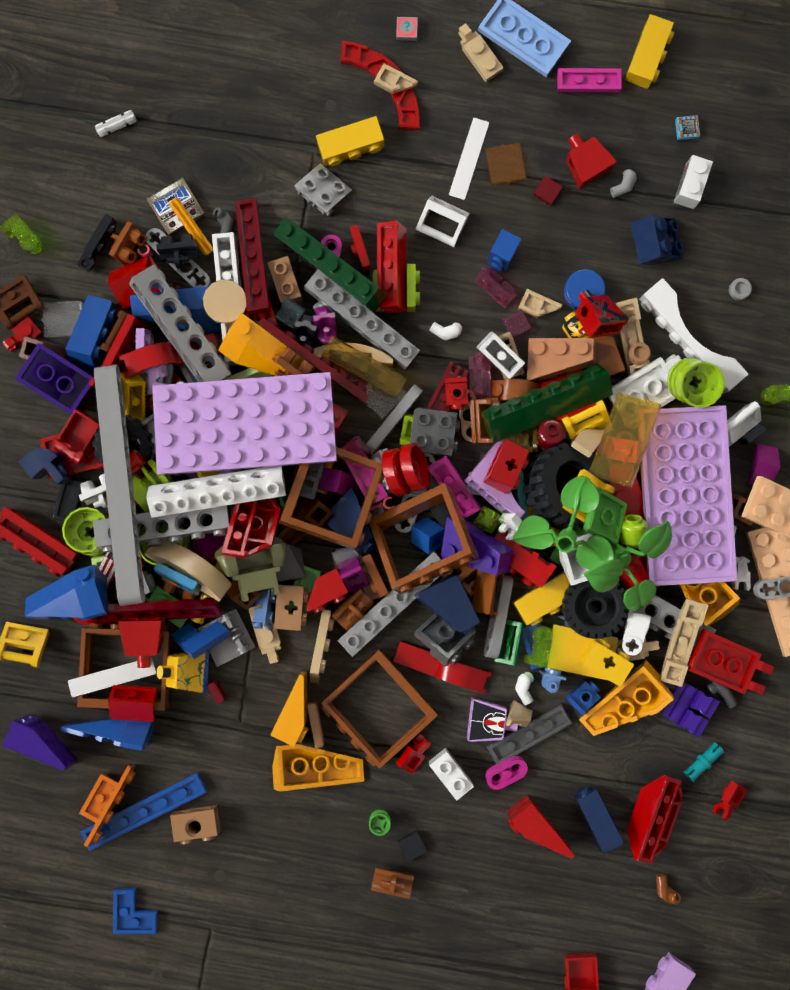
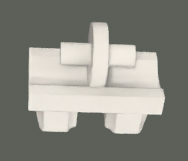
[79,474,108,511]

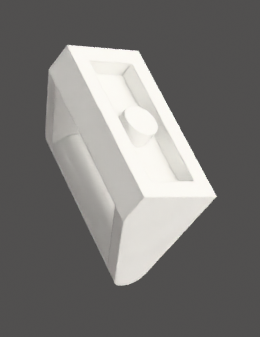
[416,196,470,247]
[727,401,761,446]

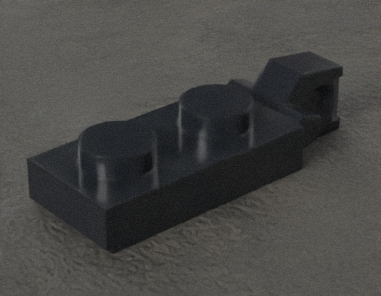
[77,214,117,272]

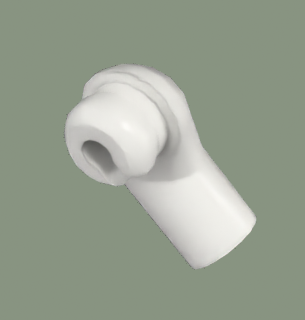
[429,322,462,340]

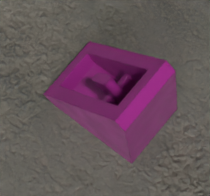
[747,443,780,486]
[318,468,355,497]
[190,533,226,564]
[337,556,370,594]

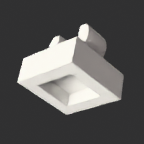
[498,513,522,540]

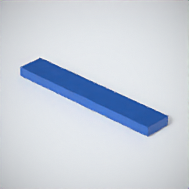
[80,772,208,851]

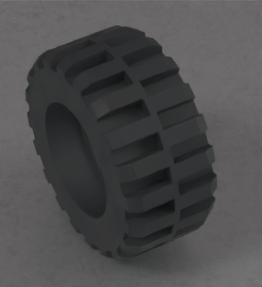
[523,443,610,529]

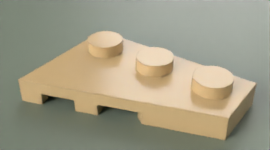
[310,609,334,684]

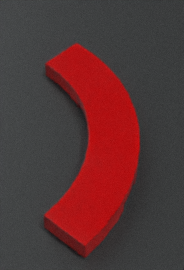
[341,41,420,131]

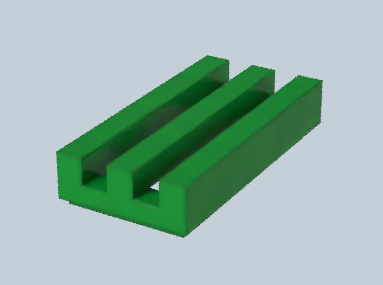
[494,619,525,666]

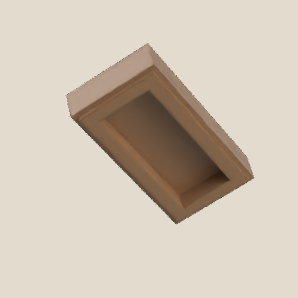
[307,701,325,748]

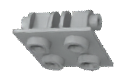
[294,163,352,216]
[198,609,255,667]

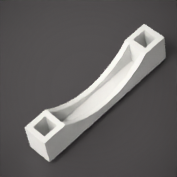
[639,278,748,394]

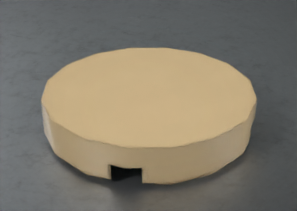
[203,280,246,324]

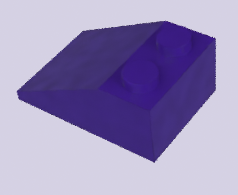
[15,343,93,415]
[2,714,78,771]

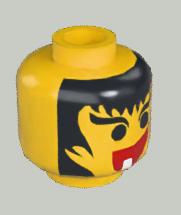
[562,311,589,338]

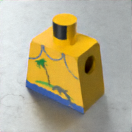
[157,651,209,693]

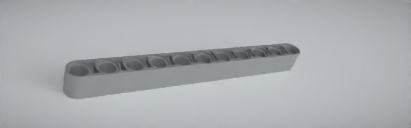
[94,364,145,606]

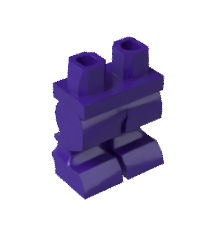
[659,682,720,738]

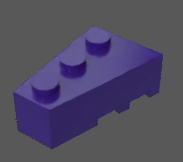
[440,516,513,575]

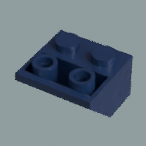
[631,214,683,265]

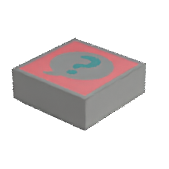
[396,17,418,41]

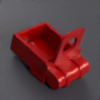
[53,409,99,465]
[564,953,599,990]

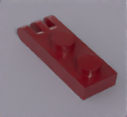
[426,361,470,412]

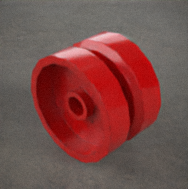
[382,442,430,497]

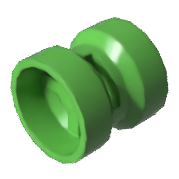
[369,809,391,836]

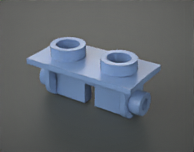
[252,588,277,631]
[539,667,566,693]

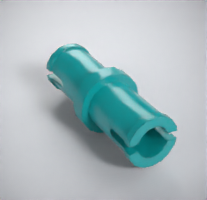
[683,742,725,783]

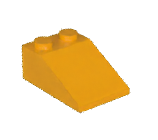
[271,671,308,747]

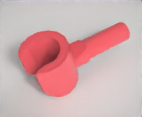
[137,244,158,270]
[369,497,395,512]

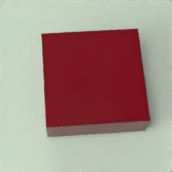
[533,176,563,206]
[207,680,227,705]

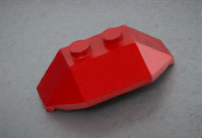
[221,498,281,558]
[627,775,682,864]

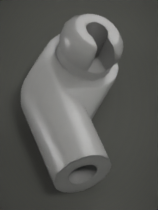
[610,169,637,198]

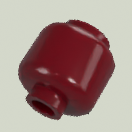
[536,419,566,450]

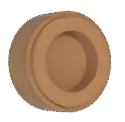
[628,342,651,365]

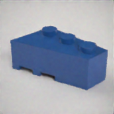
[65,295,117,375]

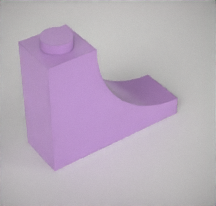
[464,440,525,518]

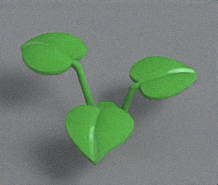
[513,476,614,569]
[583,520,672,612]

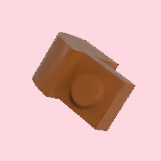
[490,378,541,403]

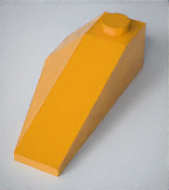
[218,313,313,376]
[680,582,740,627]
[579,660,674,736]
[272,744,364,791]

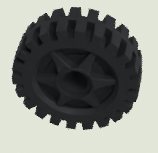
[562,581,628,639]

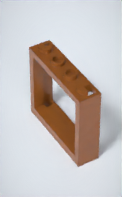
[279,447,385,550]
[369,483,479,594]
[77,623,173,711]
[321,649,438,769]

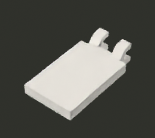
[608,354,690,428]

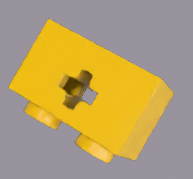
[579,639,634,687]

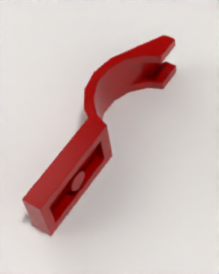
[119,334,220,378]
[393,641,492,694]

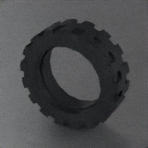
[93,415,154,470]

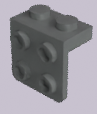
[410,408,460,458]

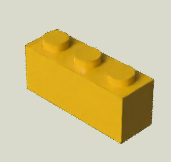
[624,14,674,89]
[316,116,384,166]
[512,571,570,626]

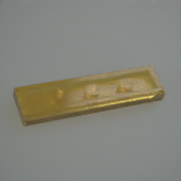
[321,335,407,397]

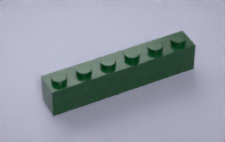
[273,217,387,313]
[481,364,613,443]

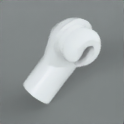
[515,672,534,706]

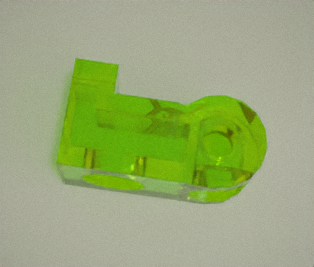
[0,213,43,255]
[760,385,790,406]
[473,506,500,534]
[523,626,553,668]

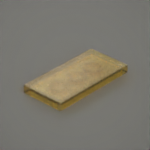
[589,393,661,488]

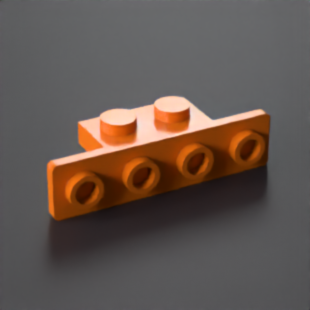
[79,764,136,847]

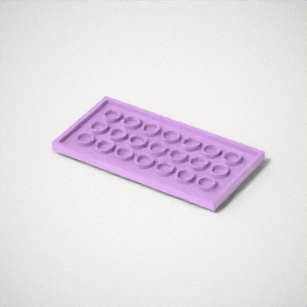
[152,372,337,475]
[637,406,737,586]

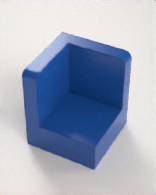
[411,518,445,554]

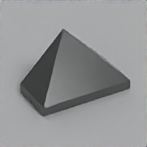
[276,543,305,585]

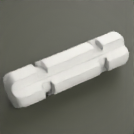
[95,110,136,137]

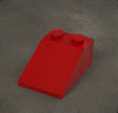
[507,795,575,859]

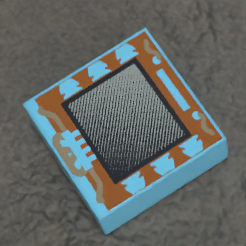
[675,115,700,140]

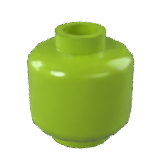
[619,514,648,549]

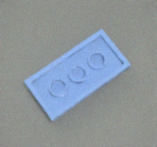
[478,0,571,77]

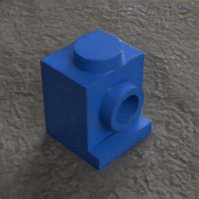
[565,680,601,716]

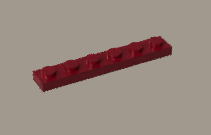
[235,198,270,316]
[257,317,369,403]
[92,597,222,623]

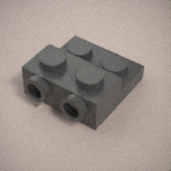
[414,614,476,667]

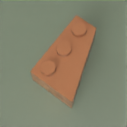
[527,338,597,383]

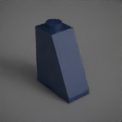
[325,488,376,557]
[414,575,480,634]
[574,786,624,853]

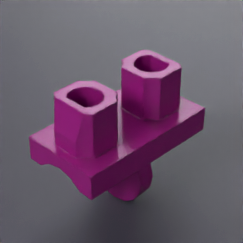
[313,306,338,345]

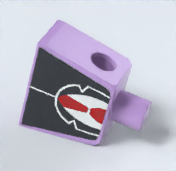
[467,697,518,742]

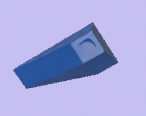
[130,286,221,333]
[25,565,107,620]
[61,718,156,751]

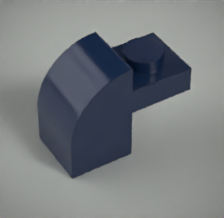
[18,448,72,485]

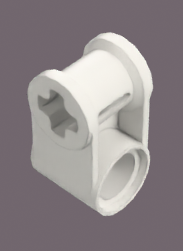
[622,611,651,655]

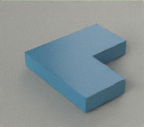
[154,562,201,596]

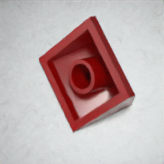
[107,255,160,310]

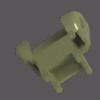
[214,537,286,602]

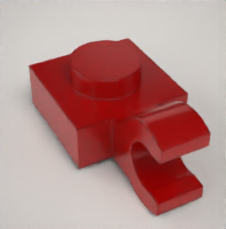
[2,317,43,352]
[396,733,431,774]
[712,780,748,821]

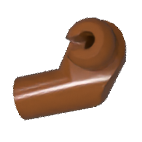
[656,874,681,905]

